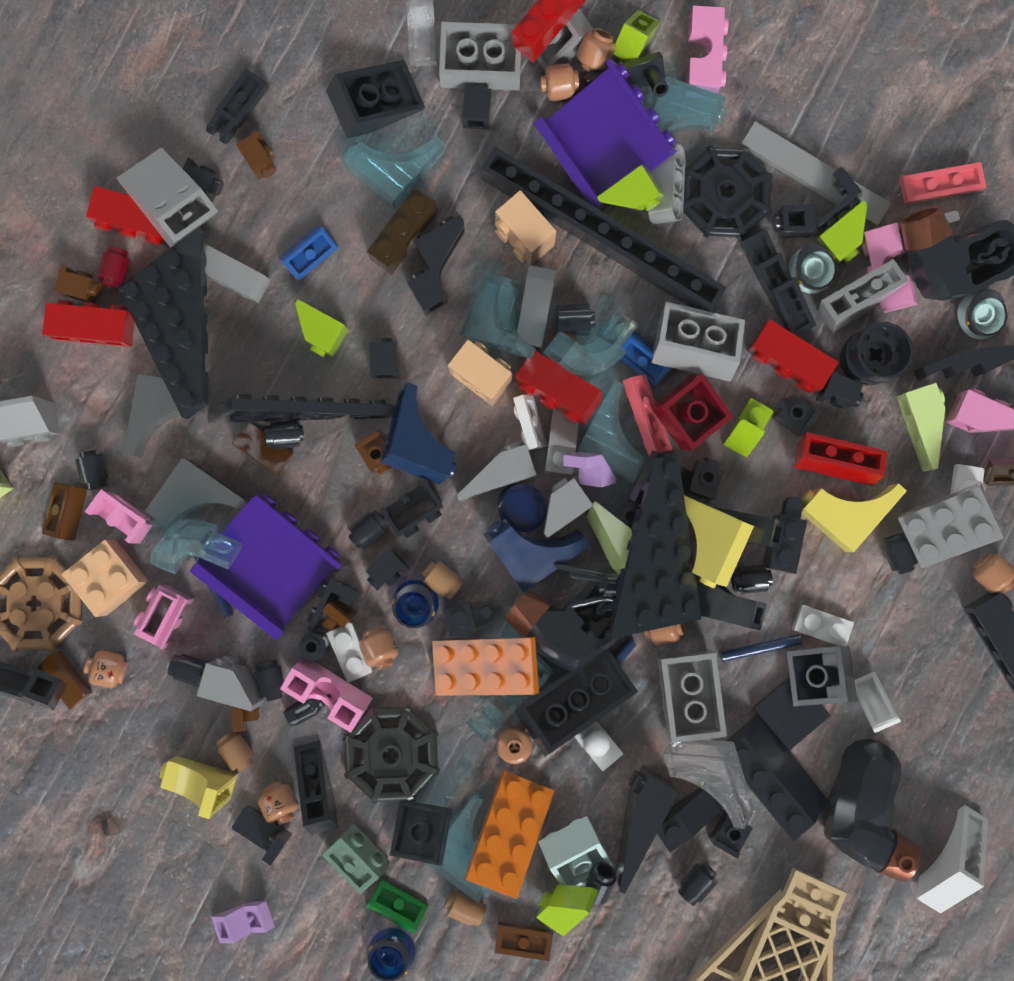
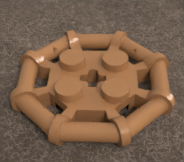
[0,555,83,652]

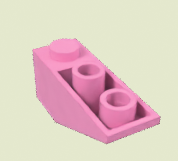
[946,389,1014,433]

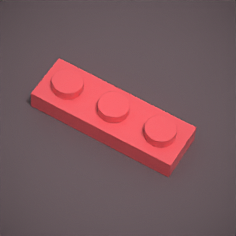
[899,162,987,205]
[622,374,673,456]

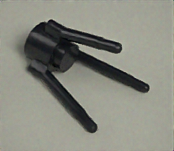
[555,563,620,608]

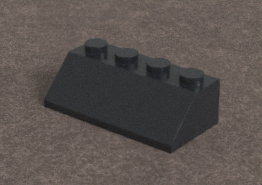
[716,714,828,841]

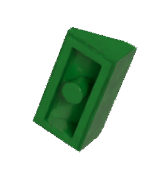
[366,879,429,934]

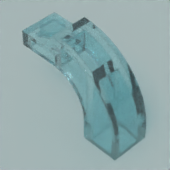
[543,310,638,376]
[150,520,242,574]
[466,654,553,743]

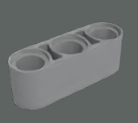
[648,144,685,224]
[203,244,271,304]

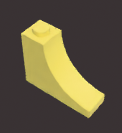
[801,484,907,552]
[684,495,754,588]
[159,756,238,819]

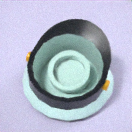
[788,244,837,294]
[957,289,1008,340]

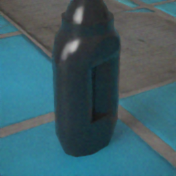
[283,694,332,726]

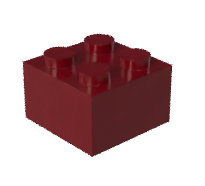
[650,373,733,450]

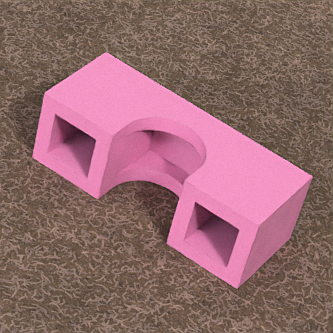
[685,6,729,96]
[862,223,918,313]
[280,657,373,733]

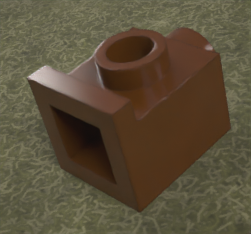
[236,131,277,180]
[54,265,103,303]
[354,431,393,475]

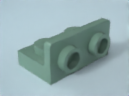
[322,824,390,894]

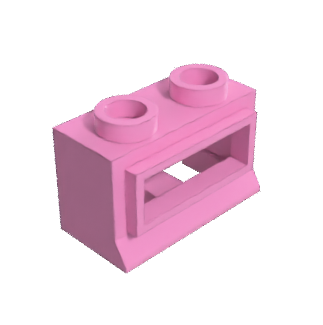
[85,489,153,544]
[134,584,194,649]

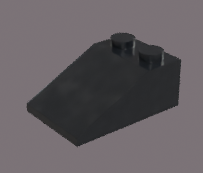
[326,60,425,139]

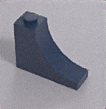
[380,382,456,485]
[483,519,591,592]

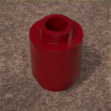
[96,246,130,288]

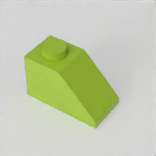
[614,9,661,63]
[597,165,665,211]
[817,200,867,264]
[295,299,348,358]
[536,884,598,937]

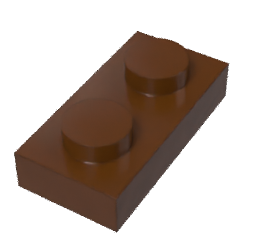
[494,922,553,961]

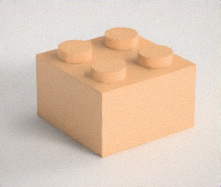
[495,191,556,265]
[448,340,512,406]
[62,540,149,617]

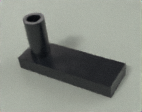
[583,51,669,97]

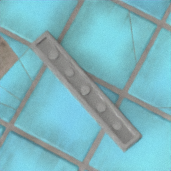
[740,121,891,228]

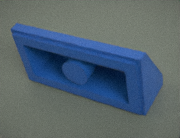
[279,225,339,281]
[614,331,671,388]

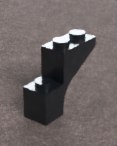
[407,215,465,316]
[0,661,67,711]

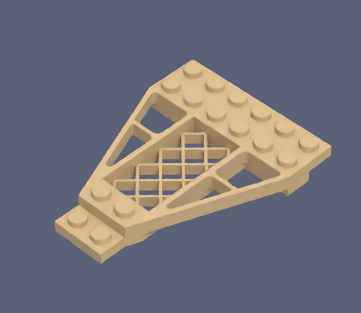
[688,867,847,981]

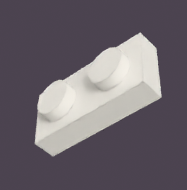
[513,395,548,450]
[792,604,854,646]
[326,622,374,683]

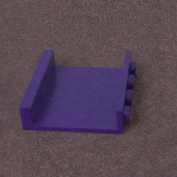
[533,59,677,211]
[189,492,342,641]

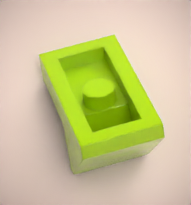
[723,398,774,458]

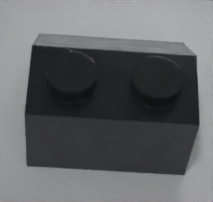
[786,646,857,707]

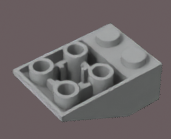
[116,147,218,248]

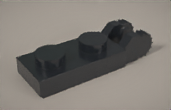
[206,68,270,145]

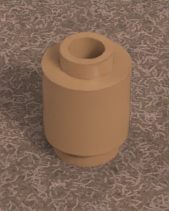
[422,561,463,600]
[216,730,255,772]
[444,889,487,926]

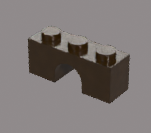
[367,187,438,275]

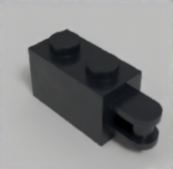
[763,496,808,574]

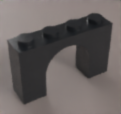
[696,507,786,631]

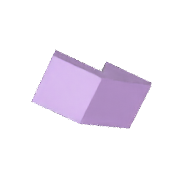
[563,452,616,487]
[211,901,275,943]

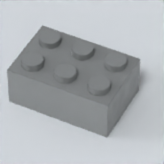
[439,22,521,91]
[651,302,745,382]
[898,482,1004,569]
[657,650,727,743]

